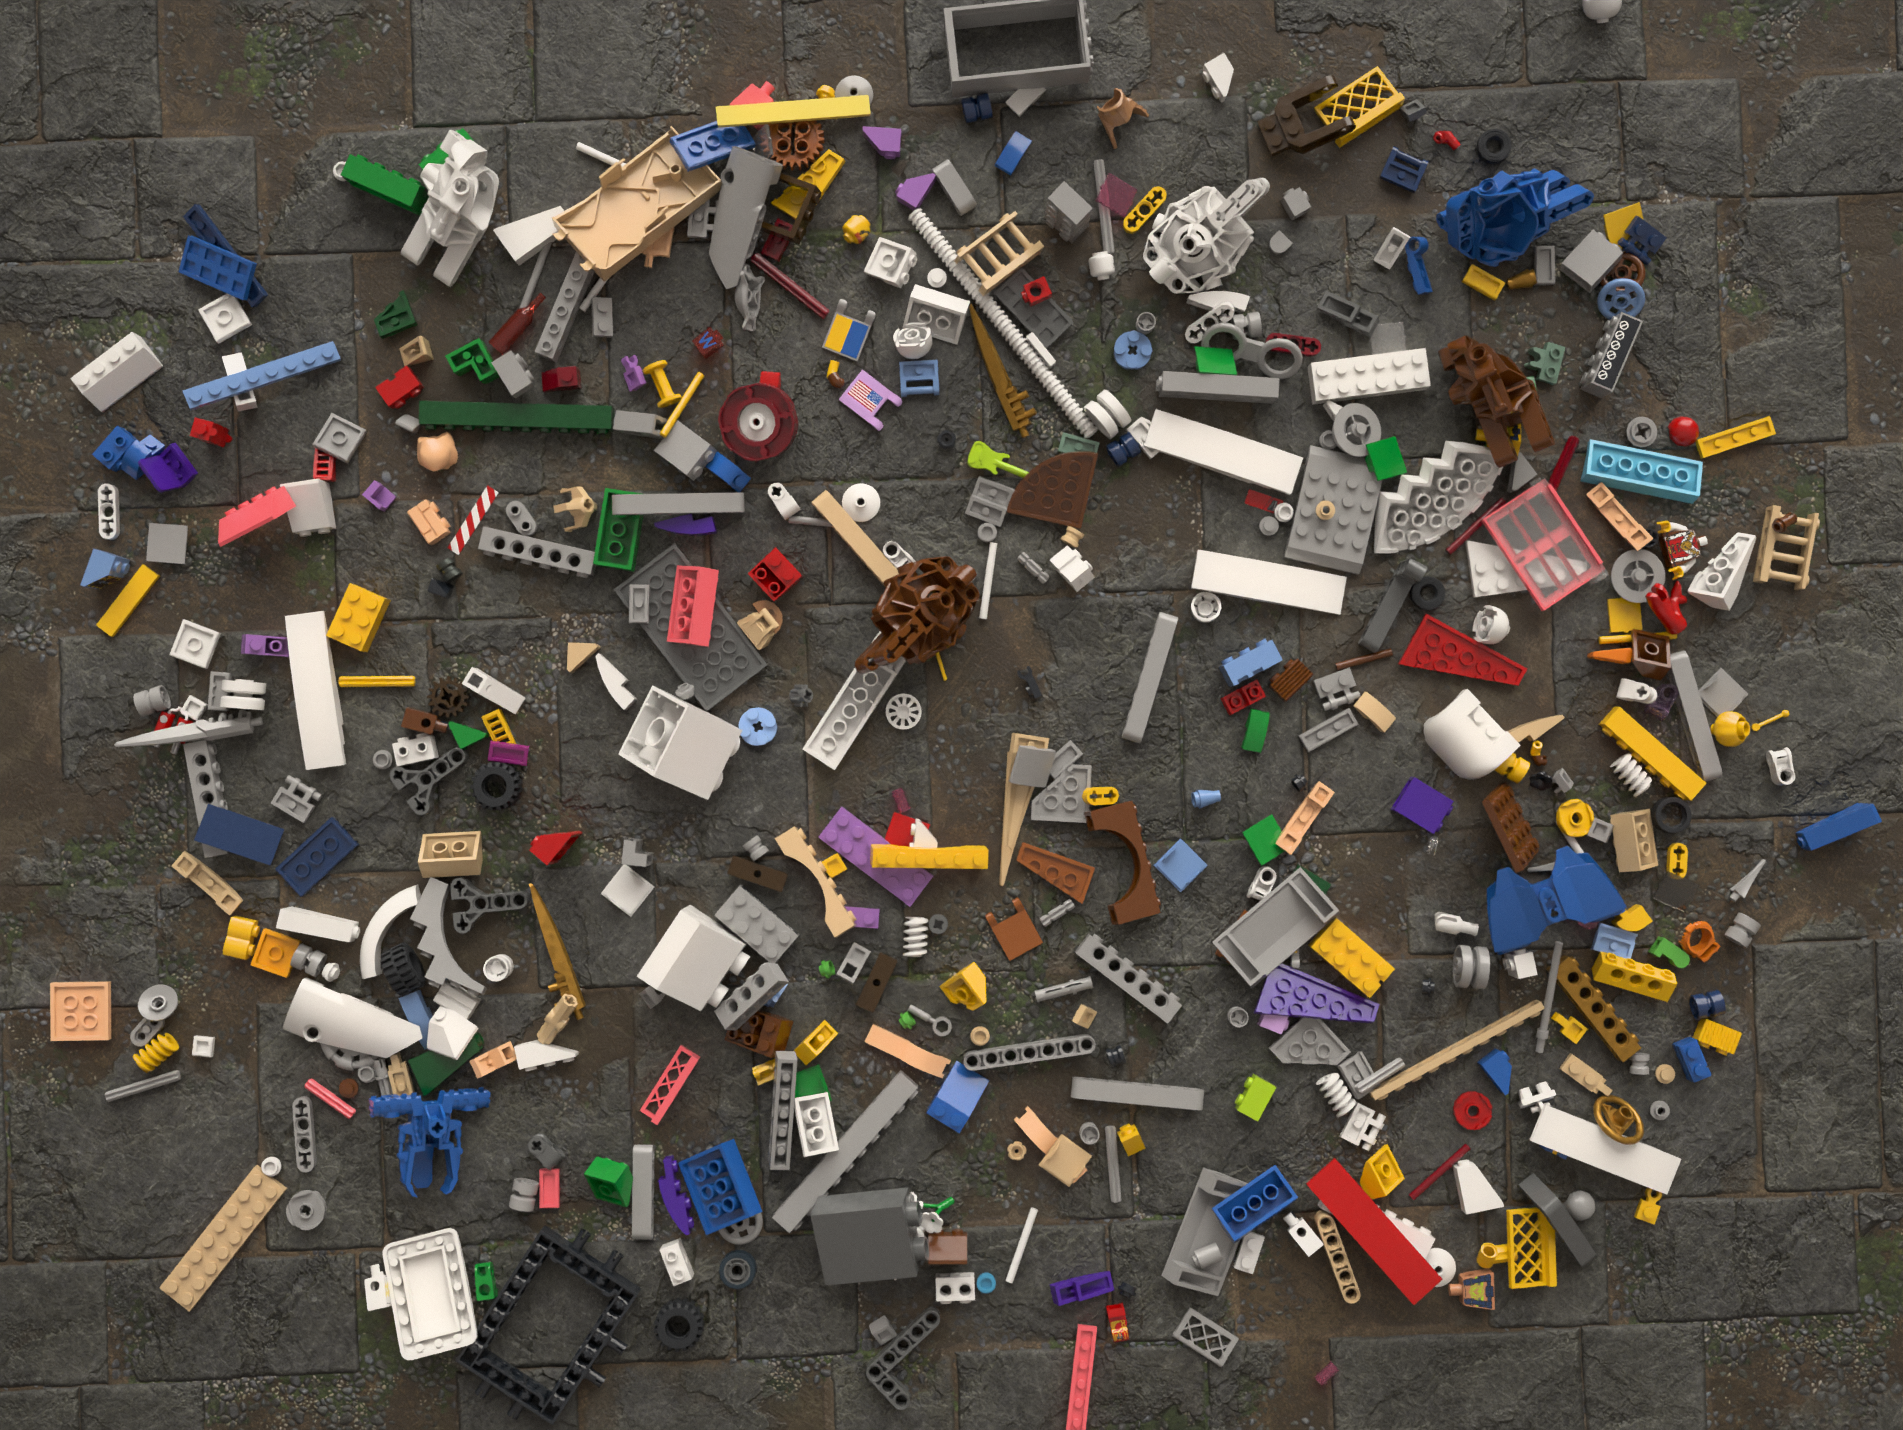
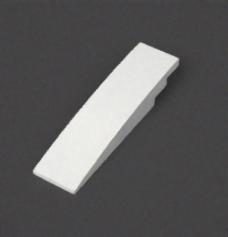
[1143,409,1303,495]
[1191,550,1347,615]
[285,611,346,770]
[803,631,906,770]
[1530,1104,1681,1195]

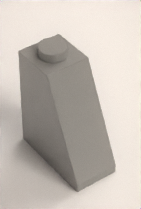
[613,410,668,439]

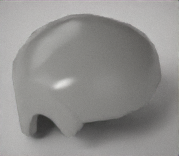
[1563,1190,1595,1221]

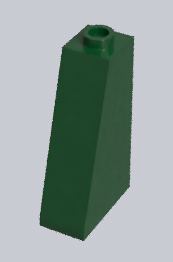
[408,1032,484,1096]

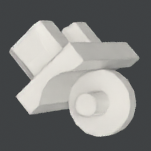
[1518,1081,1556,1114]

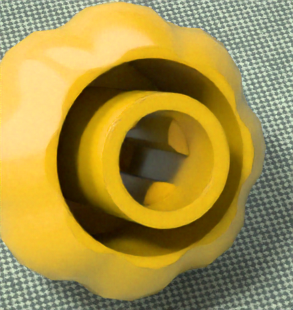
[1711,711,1750,747]

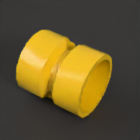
[1494,753,1530,784]

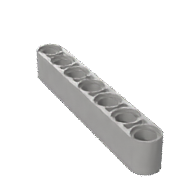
[612,493,745,515]
[1122,612,1178,743]
[1667,650,1723,782]
[964,1034,1096,1071]
[1071,1077,1204,1110]

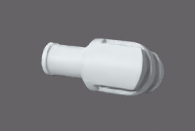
[1435,912,1479,936]

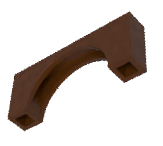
[1084,801,1161,925]

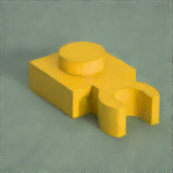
[1634,1187,1662,1225]

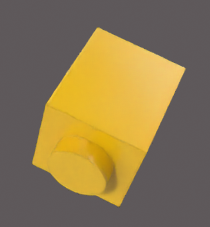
[794,1020,838,1065]

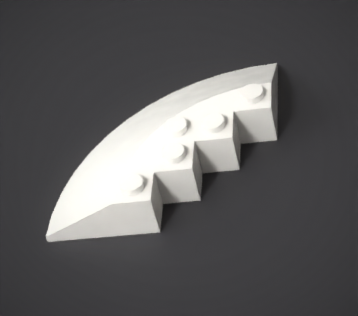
[1374,441,1503,553]

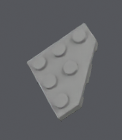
[1031,764,1092,823]
[1269,1018,1351,1065]

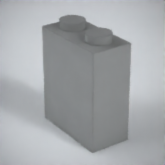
[1560,230,1623,293]
[654,420,717,481]

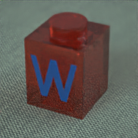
[692,327,724,359]

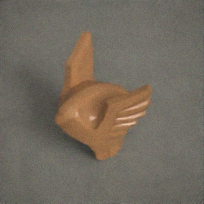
[1097,88,1149,149]

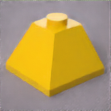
[1360,1144,1405,1199]

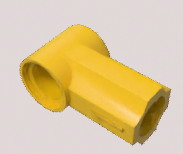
[1476,1243,1518,1268]

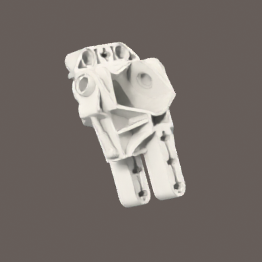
[401,130,499,287]
[1143,178,1270,293]

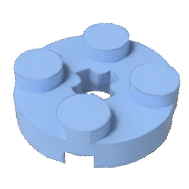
[739,707,777,746]

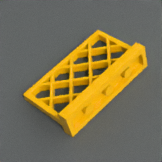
[1314,66,1405,148]
[1506,1207,1557,1289]

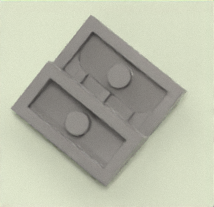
[965,476,1015,527]
[1009,746,1056,787]

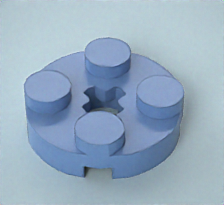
[1114,330,1152,370]

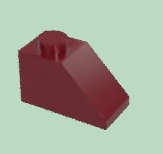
[541,366,582,392]

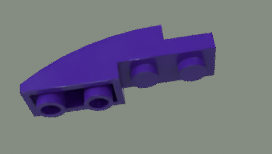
[658,1155,694,1235]

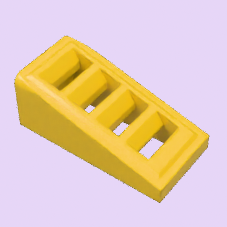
[481,709,516,744]

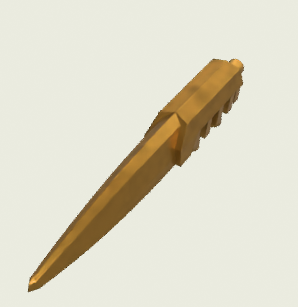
[969,304,1037,438]
[529,884,586,1020]

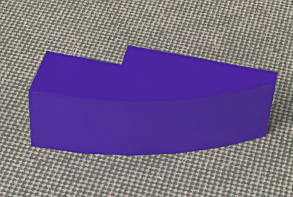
[654,514,717,536]
[1049,1271,1114,1306]

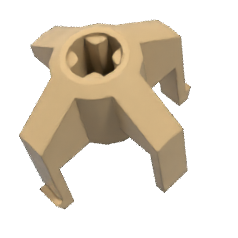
[554,487,597,532]

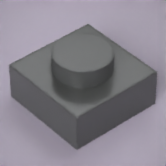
[1400,99,1427,122]

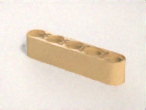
[1314,1210,1361,1304]

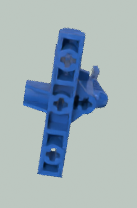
[369,1087,490,1197]

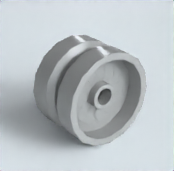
[1452,945,1490,989]

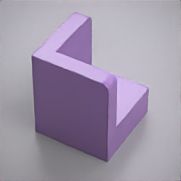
[362,480,396,512]

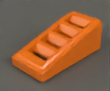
[1587,648,1632,664]

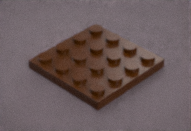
[1482,781,1539,873]

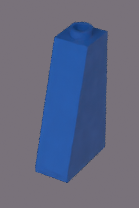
[1796,803,1882,851]

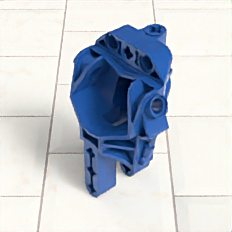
[1436,169,1594,267]

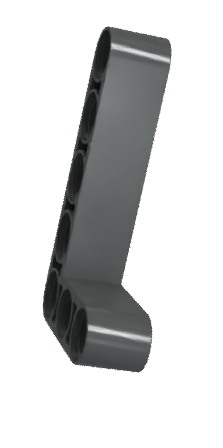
[1358,558,1427,653]
[1518,1173,1597,1267]
[866,1306,940,1410]

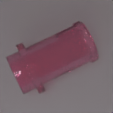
[891,787,911,813]
[1314,1361,1339,1386]

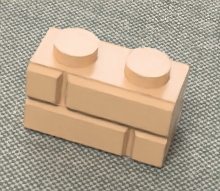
[407,500,451,545]

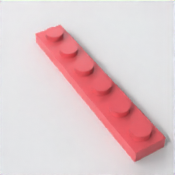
[1065,1324,1097,1430]

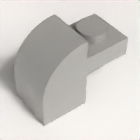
[836,942,871,985]

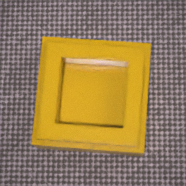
[822,853,847,878]

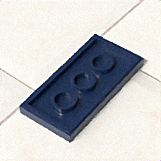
[194,804,284,865]
[275,817,359,897]

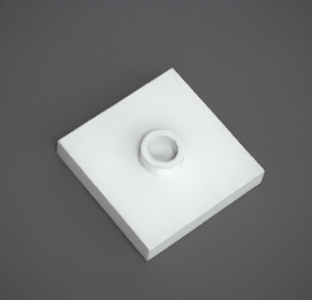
[198,294,252,344]
[170,619,221,669]

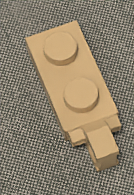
[387,1052,415,1096]
[1559,1053,1613,1096]

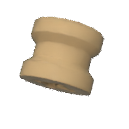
[1060,526,1084,549]

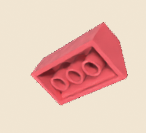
[218,486,296,547]
[667,565,719,647]

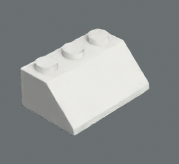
[903,284,970,345]

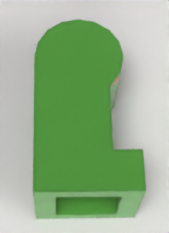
[1648,936,1690,968]

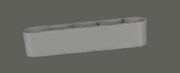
[632,1145,654,1240]

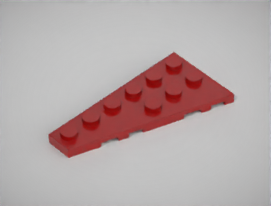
[1398,614,1527,686]

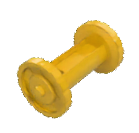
[642,360,682,408]

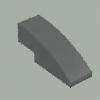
[1317,291,1380,338]

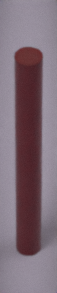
[1445,498,1506,555]
[1409,1143,1471,1200]

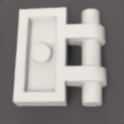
[1340,1102,1386,1151]

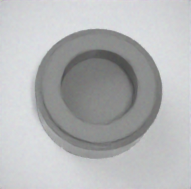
[978,523,997,543]

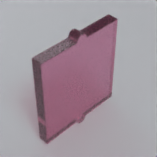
[1096,173,1137,218]

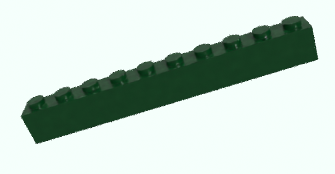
[419,401,614,435]

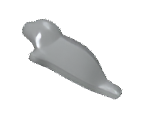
[735,263,765,331]

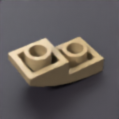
[1354,692,1396,733]

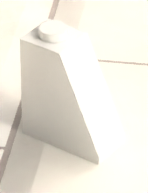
[1453,1160,1504,1214]

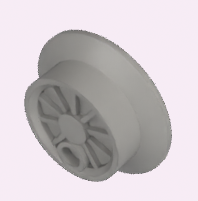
[1332,403,1381,457]
[1611,549,1665,603]

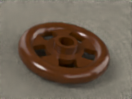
[1600,252,1645,294]

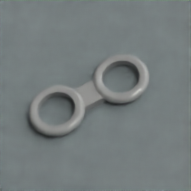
[1201,323,1303,379]

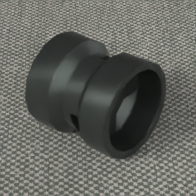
[436,557,463,583]

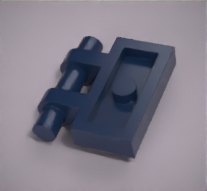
[1618,216,1667,265]

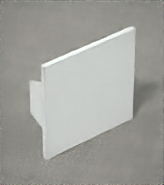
[601,865,654,917]

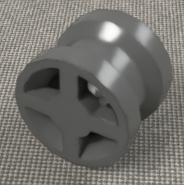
[929,914,948,934]

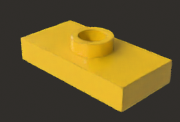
[1462,264,1505,301]

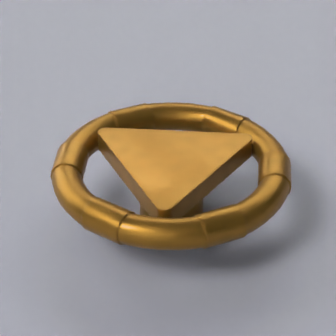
[1593,1095,1644,1145]

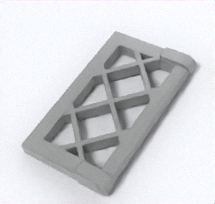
[1172,1307,1239,1367]

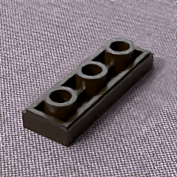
[727,855,788,892]
[856,952,898,1013]

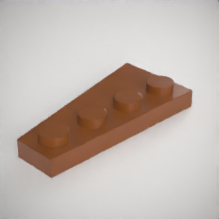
[1016,842,1095,904]

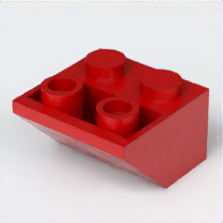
[748,547,803,602]

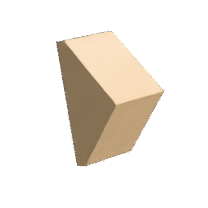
[399,336,433,367]
[567,642,601,673]

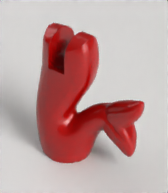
[1645,581,1687,635]

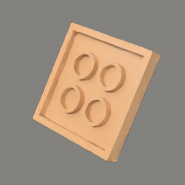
[50,981,111,1041]

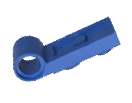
[1405,237,1433,295]

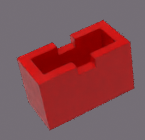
[375,365,424,409]

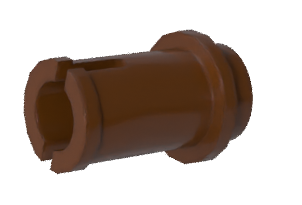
[1772,512,1797,532]

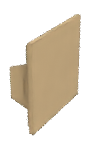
[1039,1134,1092,1187]

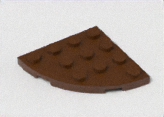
[1006,451,1098,528]

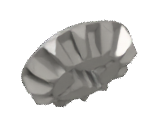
[1625,417,1657,448]

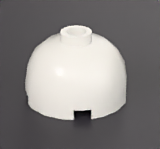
[1582,0,1622,23]
[893,322,932,359]
[1473,605,1510,644]

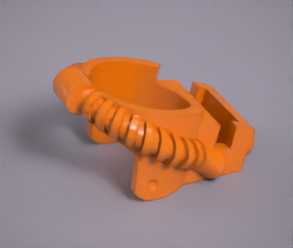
[1679,921,1721,963]

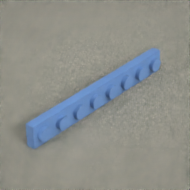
[183,341,341,411]

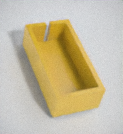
[1308,917,1395,998]

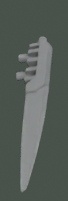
[114,709,263,747]

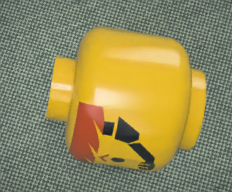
[842,215,871,244]

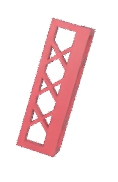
[640,1045,700,1125]

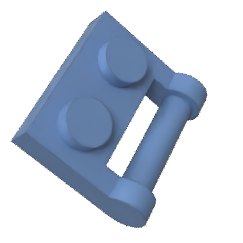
[899,360,939,397]

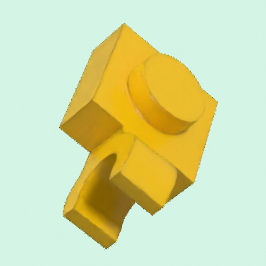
[1551,1012,1588,1044]

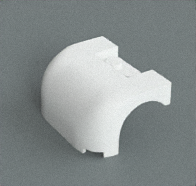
[1423,689,1520,780]

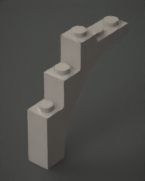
[410,877,487,996]

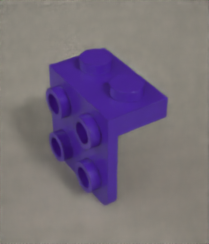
[138,443,198,492]

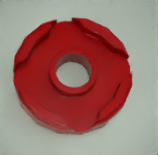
[1453,1091,1492,1130]

